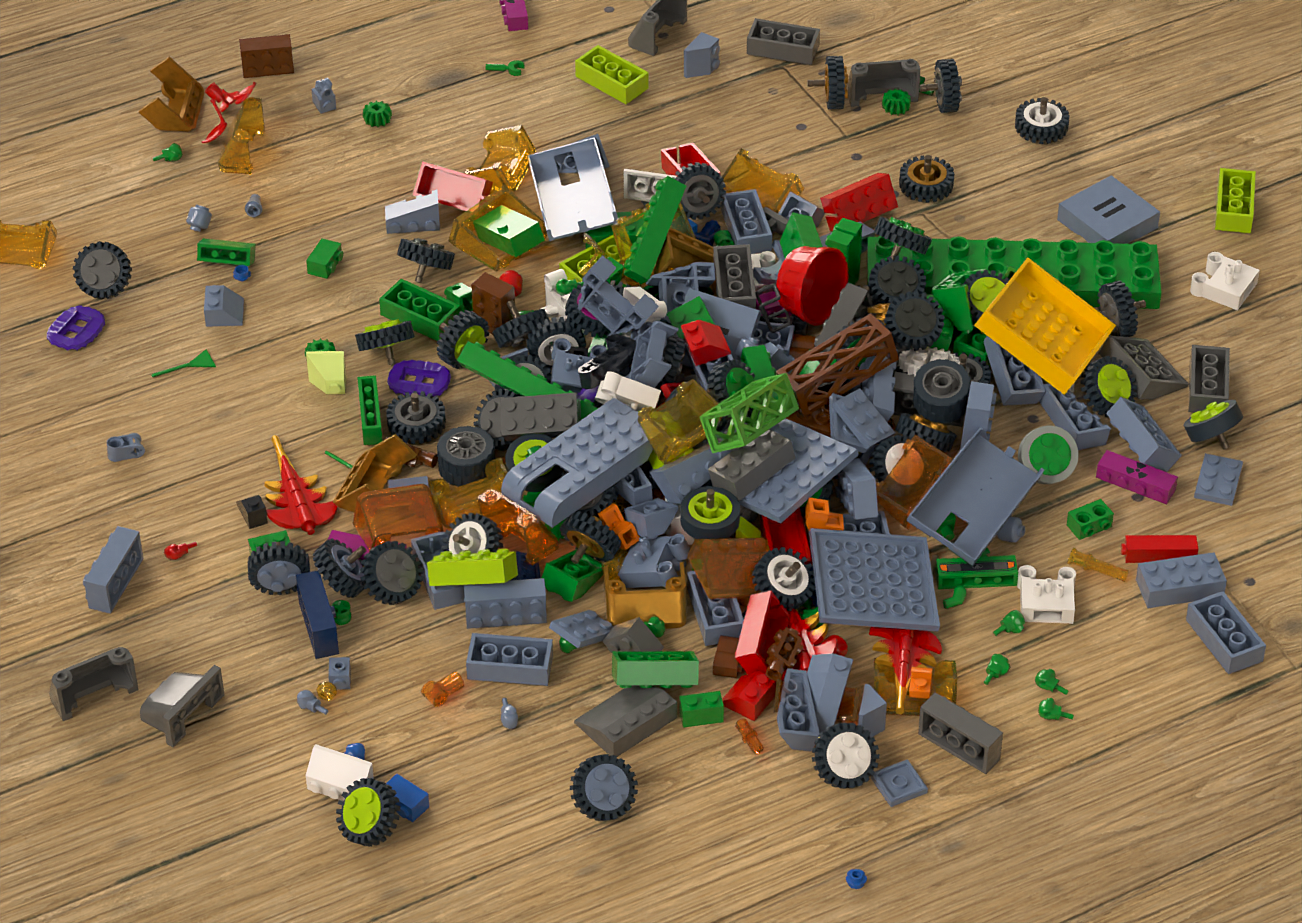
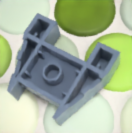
[578,255,659,336]
[646,262,715,326]
[625,321,679,388]

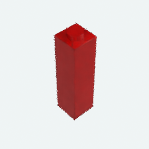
[1121,535,1199,563]

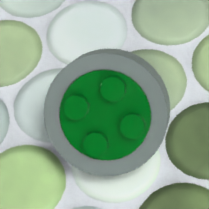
[1018,426,1078,484]

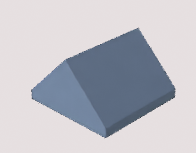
[858,684,887,737]

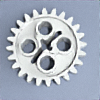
[898,346,960,377]

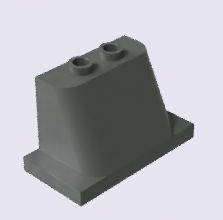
[140,665,225,747]

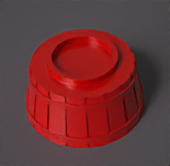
[776,246,848,326]

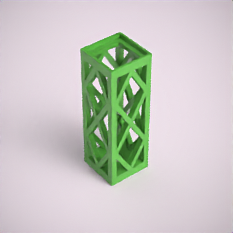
[699,373,799,453]

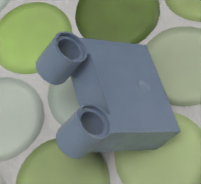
[550,338,607,394]
[618,534,691,588]

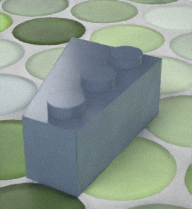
[385,190,440,234]

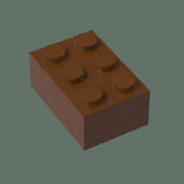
[239,34,294,78]
[471,272,515,336]

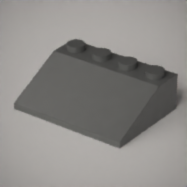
[1098,335,1189,400]
[574,685,677,757]

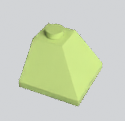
[306,351,346,394]

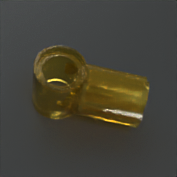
[602,549,628,581]

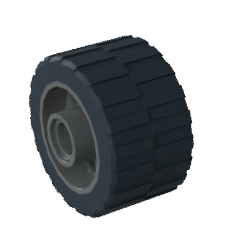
[913,359,971,423]
[437,426,496,488]

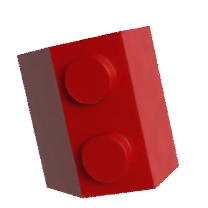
[681,320,731,366]
[722,671,777,722]

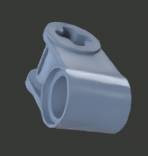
[106,433,145,462]

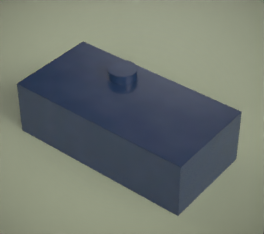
[296,571,339,659]

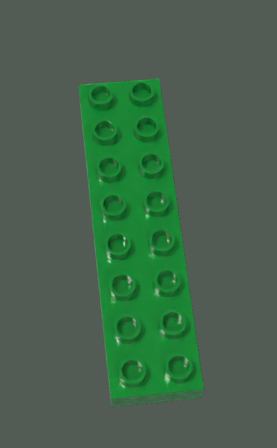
[867,236,1162,309]

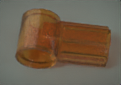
[421,671,464,707]

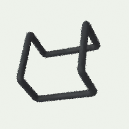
[755,283,792,333]

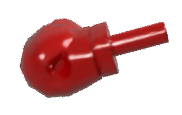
[164,542,197,560]

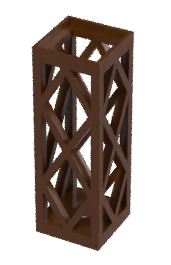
[776,314,899,417]

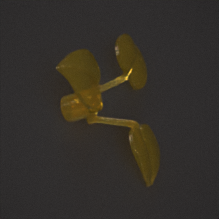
[578,233,642,288]

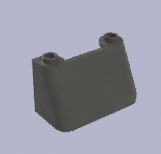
[628,0,687,56]
[847,59,921,107]
[49,647,139,721]

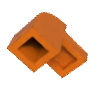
[805,497,844,531]
[598,503,640,550]
[909,667,933,699]

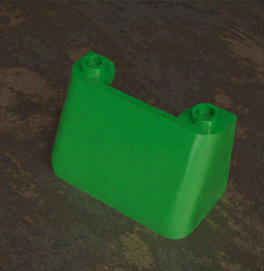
[932,269,986,333]

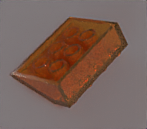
[687,538,770,599]

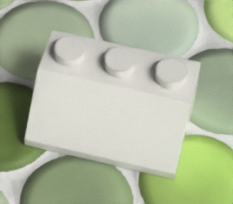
[624,169,677,202]
[306,744,374,801]

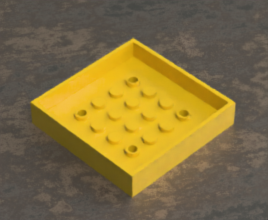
[974,258,1116,395]

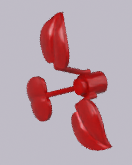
[201,82,257,143]

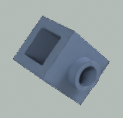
[328,657,351,690]

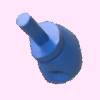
[343,743,365,760]

